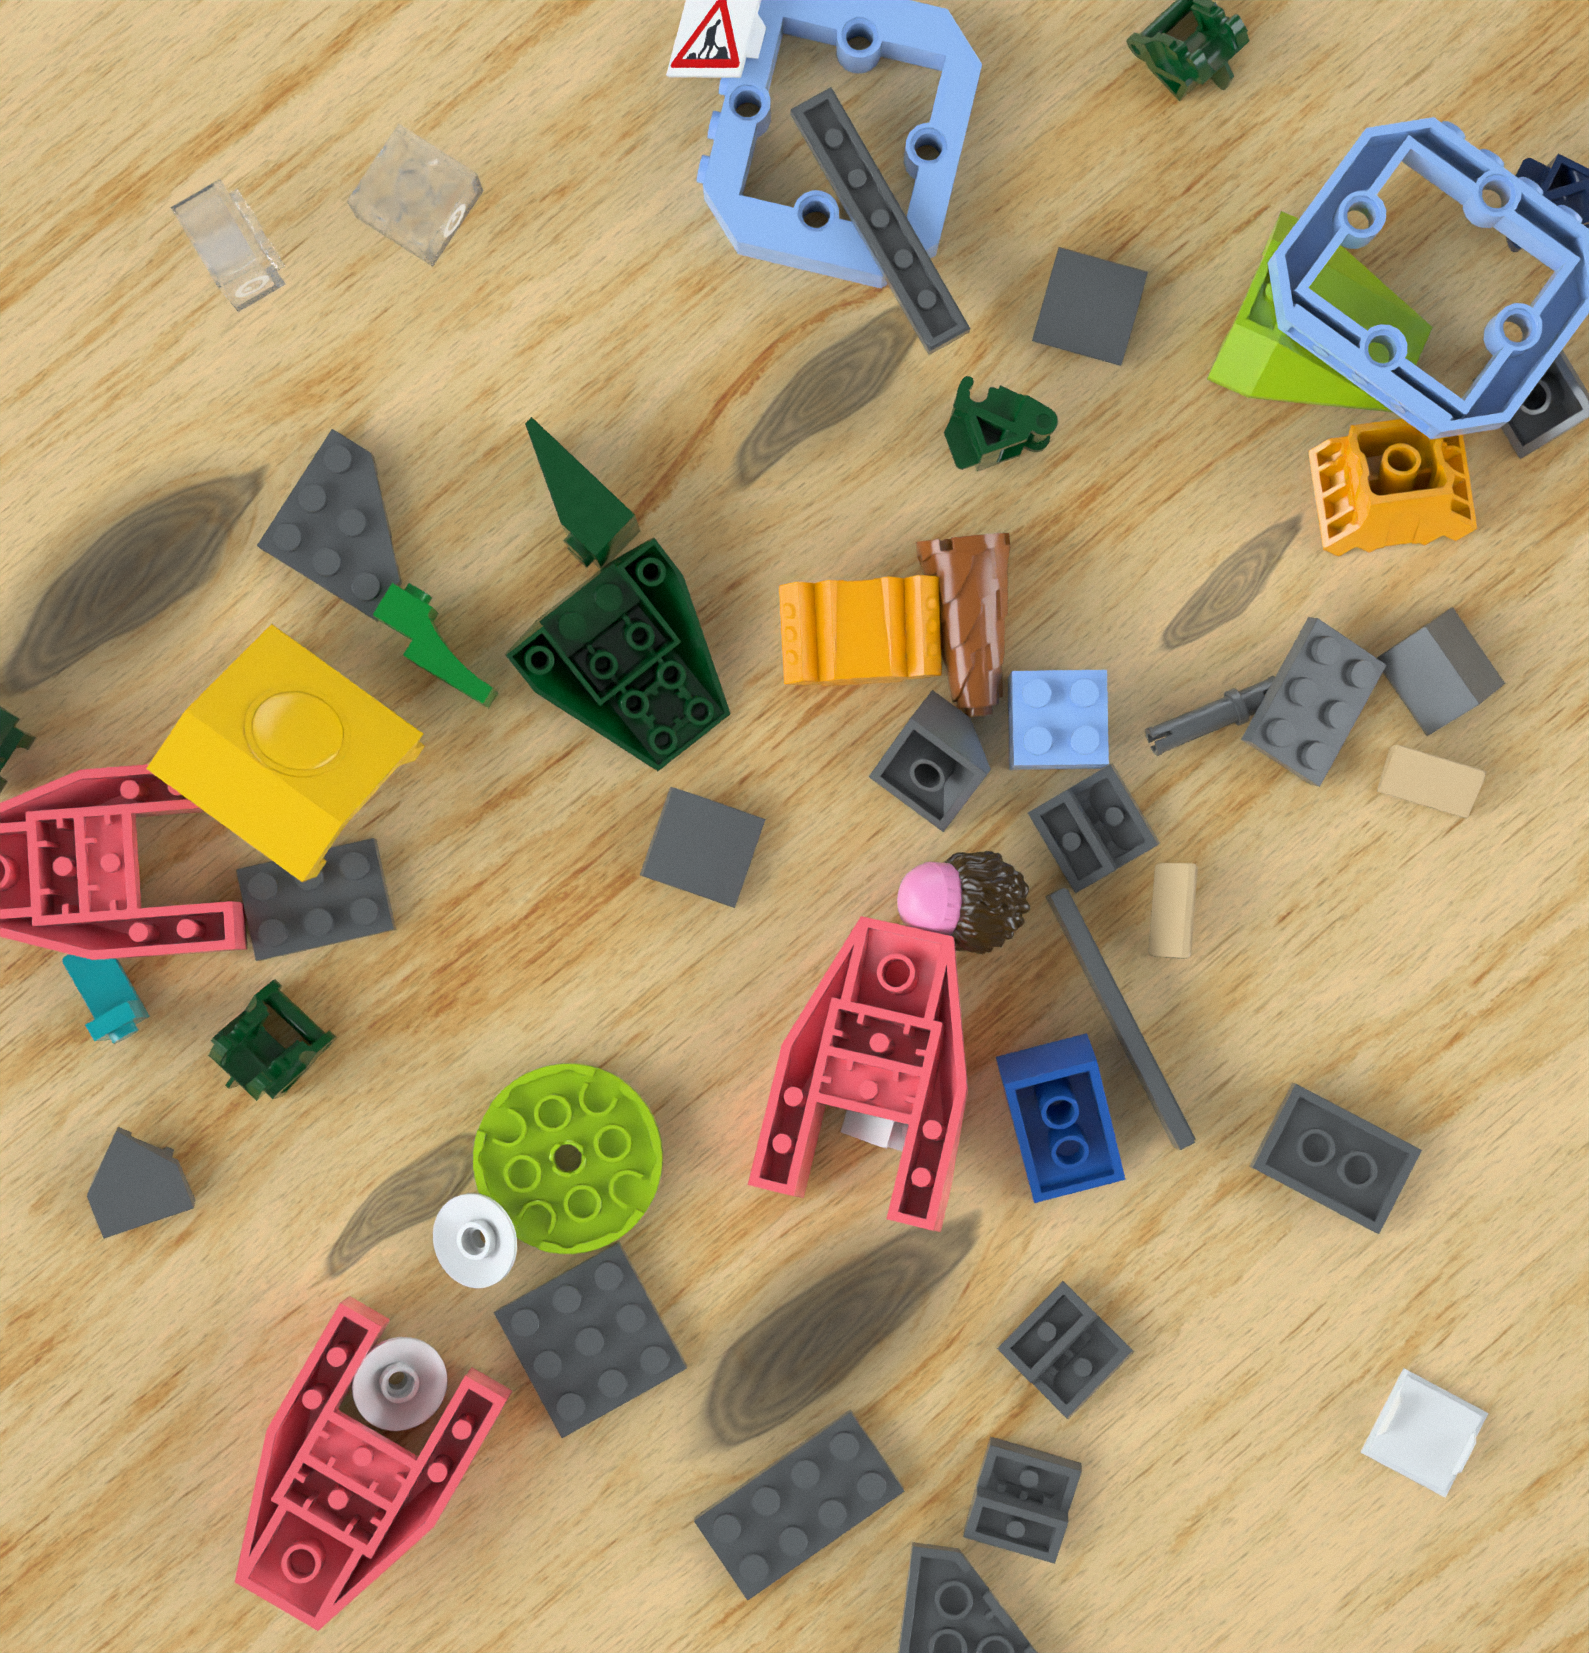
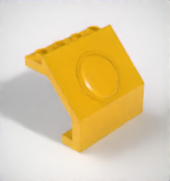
[146,624,425,882]

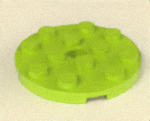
[473,1063,663,1254]

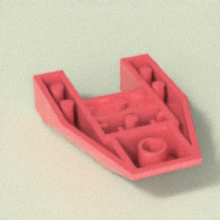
[0,764,247,960]
[748,916,968,1232]
[234,1296,513,1631]

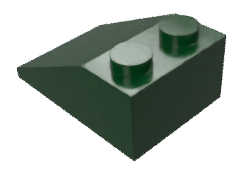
[525,417,640,569]

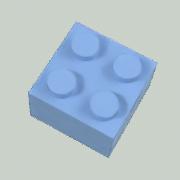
[1008,670,1109,770]

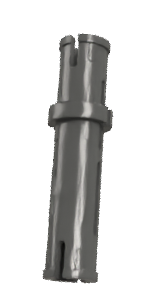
[1145,675,1275,756]

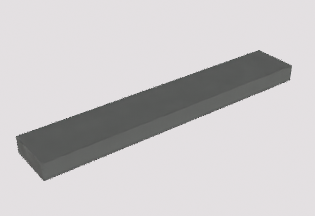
[790,87,971,355]
[1045,887,1196,1150]

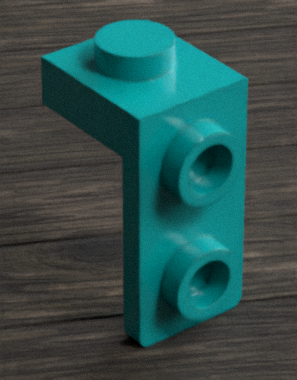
[62,954,150,1044]

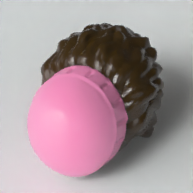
[897,851,1030,955]

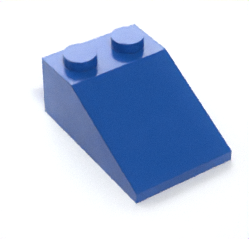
[996,1033,1126,1203]

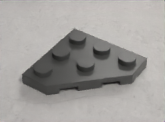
[257,429,402,622]
[898,1542,1038,1653]

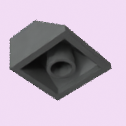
[869,690,991,832]

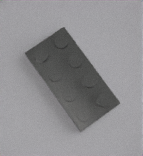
[694,1409,905,1601]

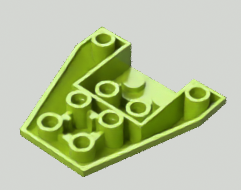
[1207,211,1433,413]

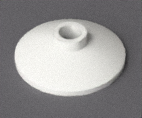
[433,1193,517,1288]
[352,1337,447,1431]

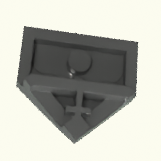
[87,1127,196,1239]

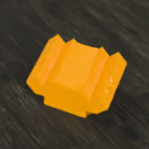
[1308,419,1477,557]
[779,575,942,686]

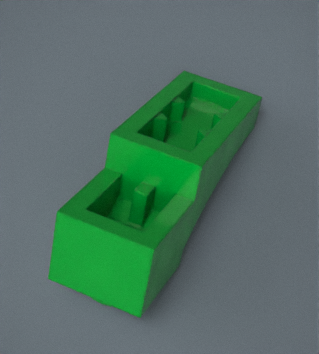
[373,583,498,709]

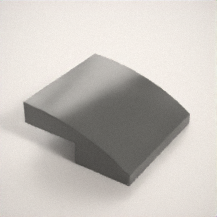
[1032,247,1148,366]
[1028,763,1160,894]
[640,787,765,908]
[997,1281,1134,1419]
[963,1436,1082,1564]

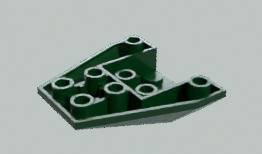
[505,537,731,771]

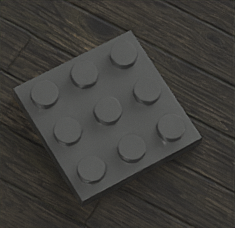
[494,1241,687,1438]

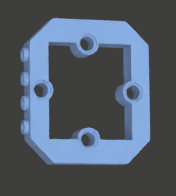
[697,0,982,288]
[1268,117,1589,439]

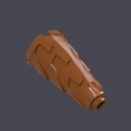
[916,533,1011,717]

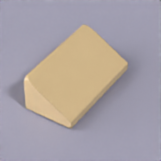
[1377,744,1486,819]
[1148,863,1198,959]

